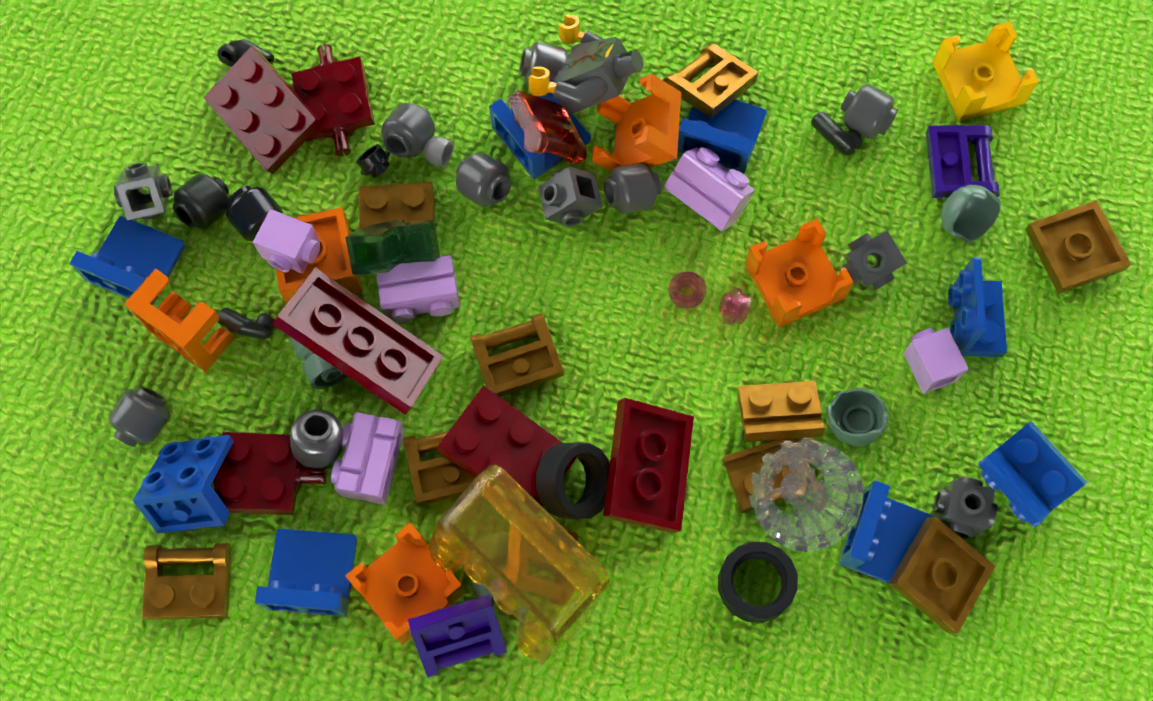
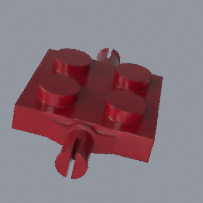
[291,44,375,156]
[213,432,327,515]

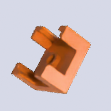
[592,74,681,172]
[275,207,363,304]
[745,218,854,328]
[124,268,235,373]
[345,522,466,645]

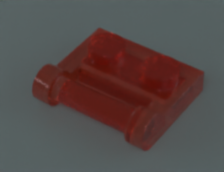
[507,90,587,165]

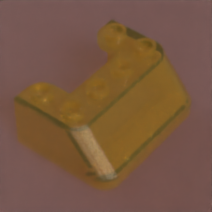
[428,464,610,665]

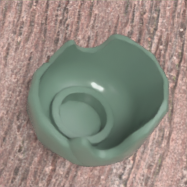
[940,185,1001,242]
[827,388,889,447]

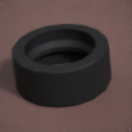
[536,443,610,519]
[718,542,798,623]

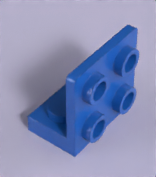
[489,93,591,179]
[677,100,767,174]
[69,216,186,305]
[948,257,1007,357]
[978,421,1087,527]
[133,435,234,534]
[838,480,939,583]
[255,529,357,617]

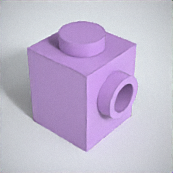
[253,209,320,274]
[903,328,969,394]

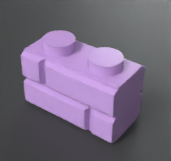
[664,147,755,231]
[376,255,460,323]
[331,412,405,505]

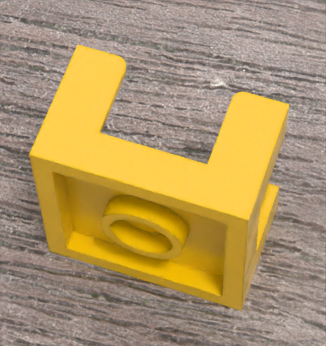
[932,21,1039,122]

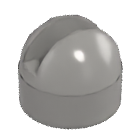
[423,136,454,168]

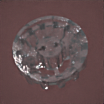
[749,438,864,552]

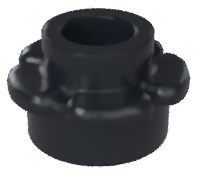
[356,144,390,178]

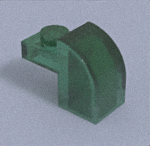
[345,219,440,275]

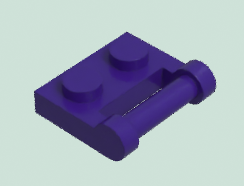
[926,125,1000,198]
[408,594,507,678]

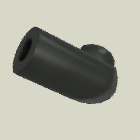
[217,39,274,66]
[811,111,863,155]
[218,307,276,340]

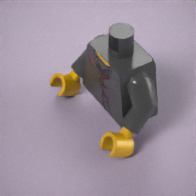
[528,15,643,115]

